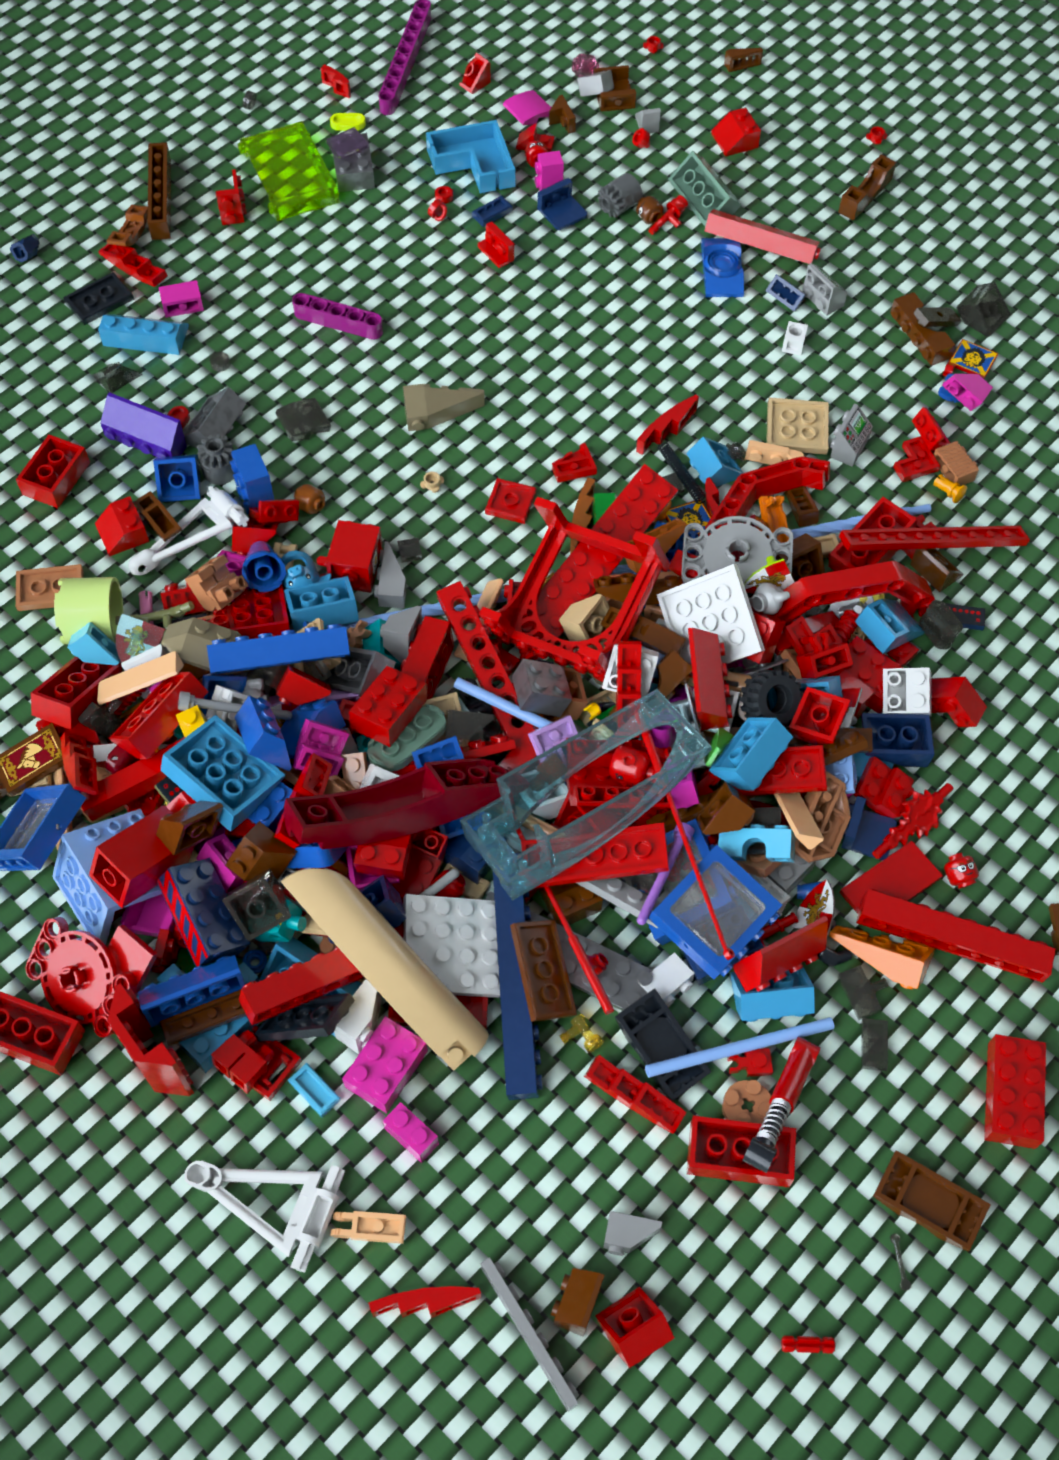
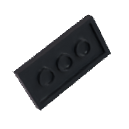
[254,993,355,1042]

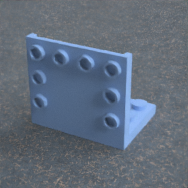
[52,809,162,945]

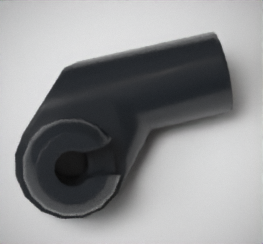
[817,947,852,967]

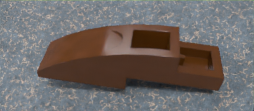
[593,573,684,605]
[600,606,687,655]

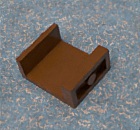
[594,65,636,112]

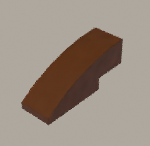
[133,491,182,542]

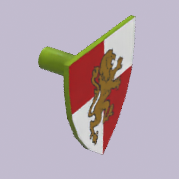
[744,556,795,594]

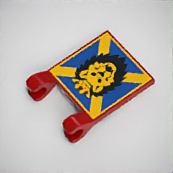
[942,339,999,379]
[665,499,711,537]

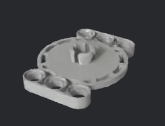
[681,516,793,593]

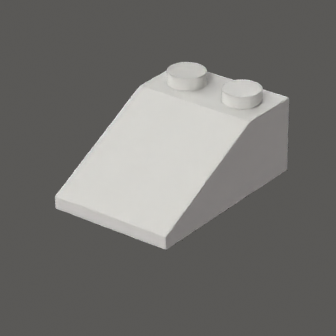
[334,979,383,1054]

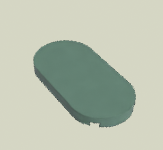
[367,704,446,771]

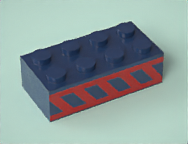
[156,858,250,967]

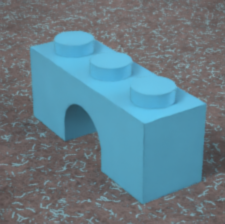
[718,824,795,862]

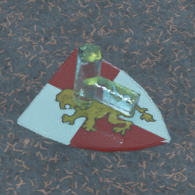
[116,614,165,663]

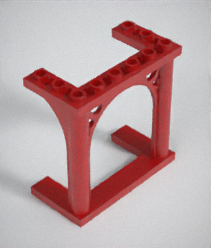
[479,496,670,682]

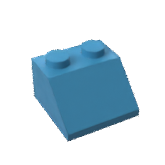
[686,436,743,487]

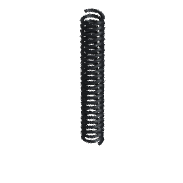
[658,443,706,504]

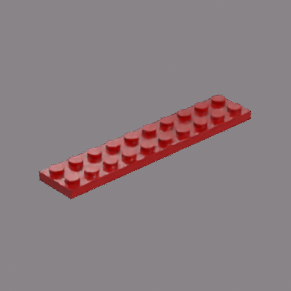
[522,464,678,639]

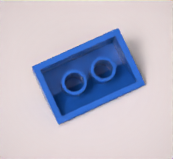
[234,695,291,771]

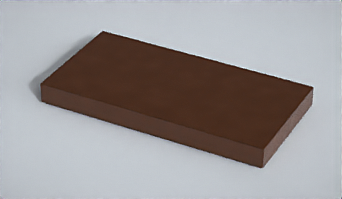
[510,920,577,1022]

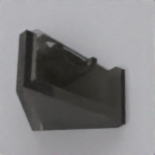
[93,362,143,393]

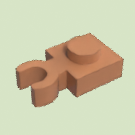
[347,620,371,648]

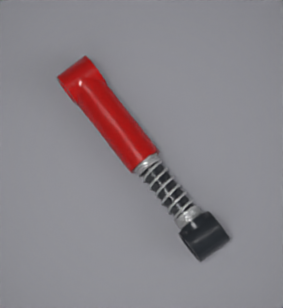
[742,1037,821,1173]

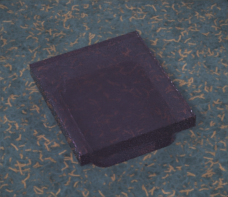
[326,127,369,160]

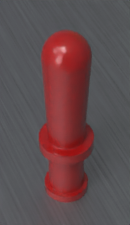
[760,912,799,940]

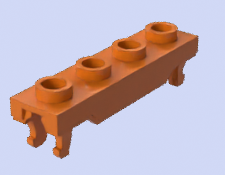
[758,496,789,543]

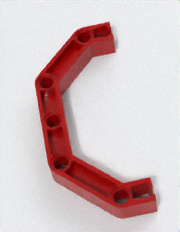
[705,456,830,562]
[773,561,935,625]

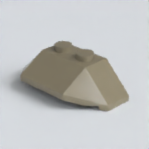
[161,617,250,675]

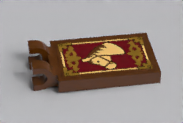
[0,723,64,799]

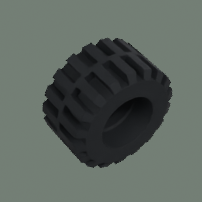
[740,670,804,727]

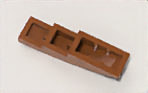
[570,477,595,554]

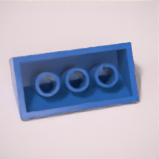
[138,955,246,1027]

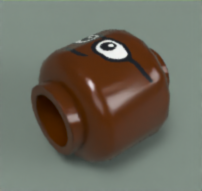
[636,196,664,224]

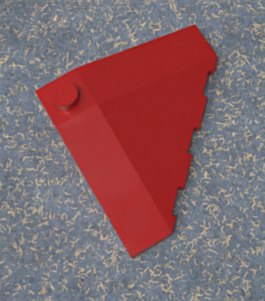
[202,584,290,639]

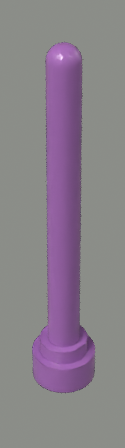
[637,822,695,925]

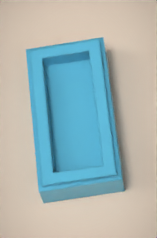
[288,1063,341,1118]

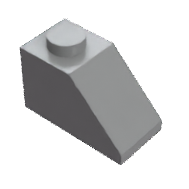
[603,1211,662,1256]

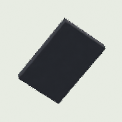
[63,272,134,325]

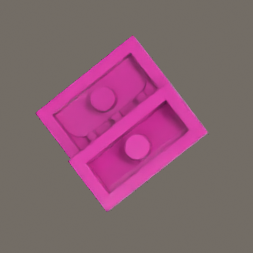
[503,90,551,125]
[293,719,349,777]

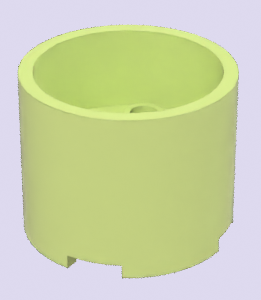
[54,577,124,644]

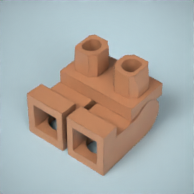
[185,555,248,611]

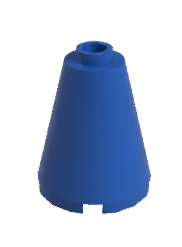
[242,541,286,592]

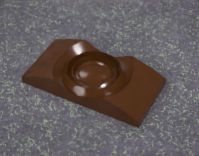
[873,1150,991,1251]

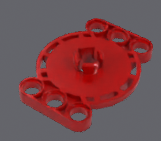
[25,917,138,1037]

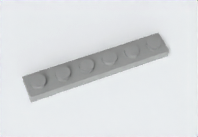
[481,1257,579,1412]

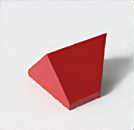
[459,52,491,94]

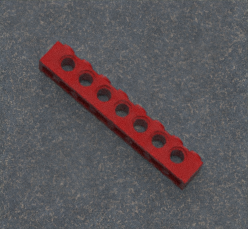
[436,581,539,745]

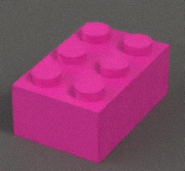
[342,1016,428,1113]

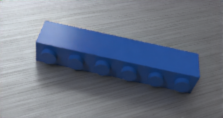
[207,624,350,675]

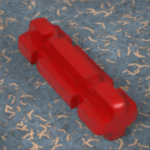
[781,1336,835,1353]

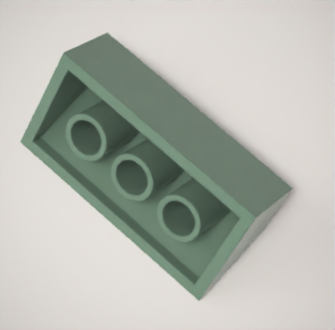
[668,151,742,226]

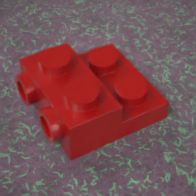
[853,756,914,819]

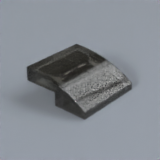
[275,398,331,441]

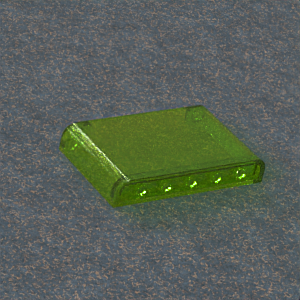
[237,121,340,221]

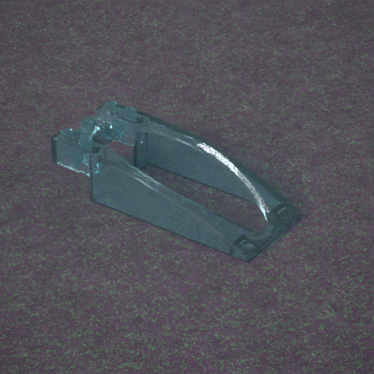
[460,689,712,900]

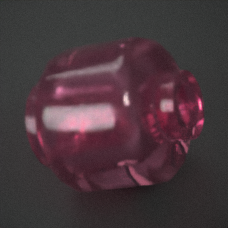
[572,53,599,77]

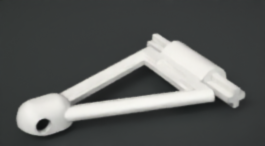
[128,486,249,575]
[184,1161,345,1273]

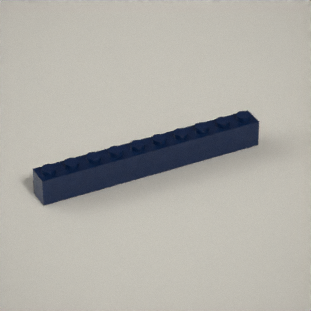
[492,853,543,1100]

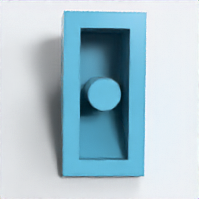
[67,621,120,665]

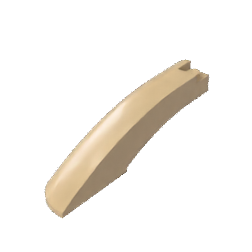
[281,868,489,1071]

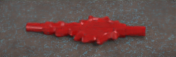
[872,783,954,859]

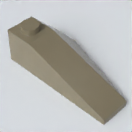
[403,384,485,431]

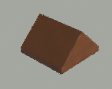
[910,549,964,592]

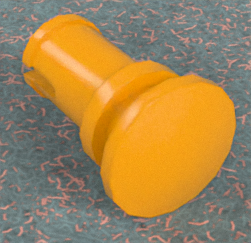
[933,474,967,504]

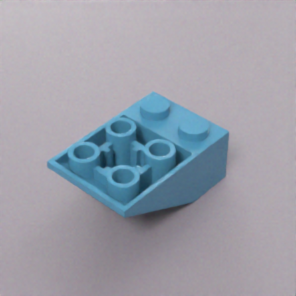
[855,599,925,654]

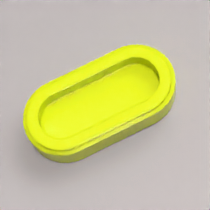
[330,113,366,131]

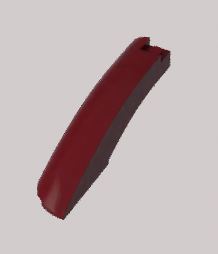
[284,758,529,850]

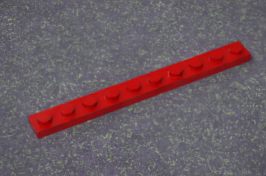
[839,525,1030,551]

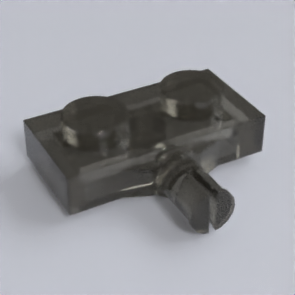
[77,698,125,738]
[837,965,888,1021]

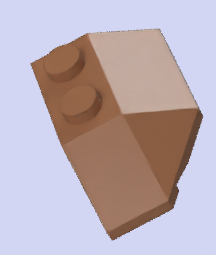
[790,771,851,862]

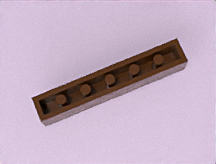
[147,142,171,240]

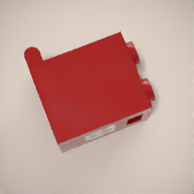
[316,520,383,593]

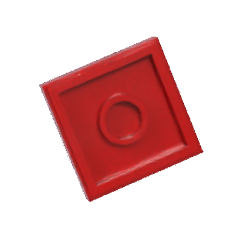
[485,478,537,524]

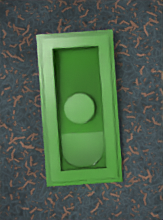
[706,727,734,767]

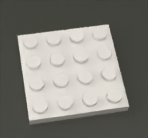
[657,564,765,677]
[403,894,500,998]

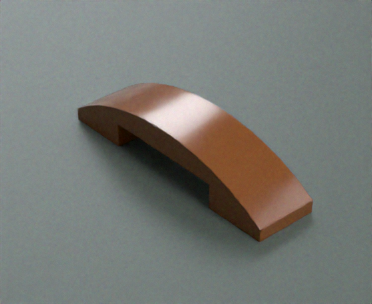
[107,205,148,247]

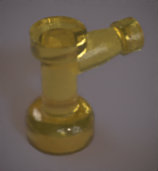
[559,1014,604,1052]

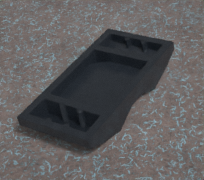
[614,988,711,1101]

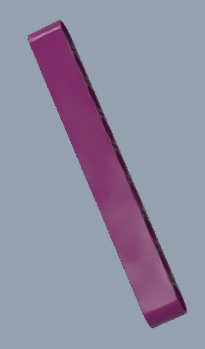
[379,0,431,115]

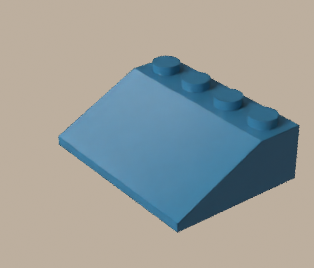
[161,715,285,832]

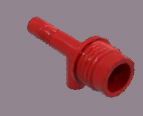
[648,195,688,235]

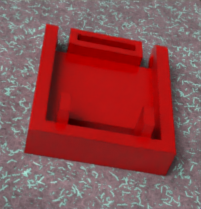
[251,1025,302,1101]

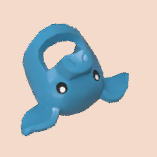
[281,550,332,605]

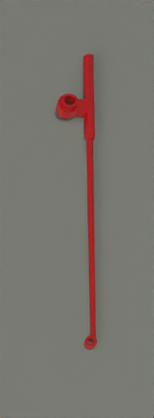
[632,706,735,960]
[501,798,614,1015]

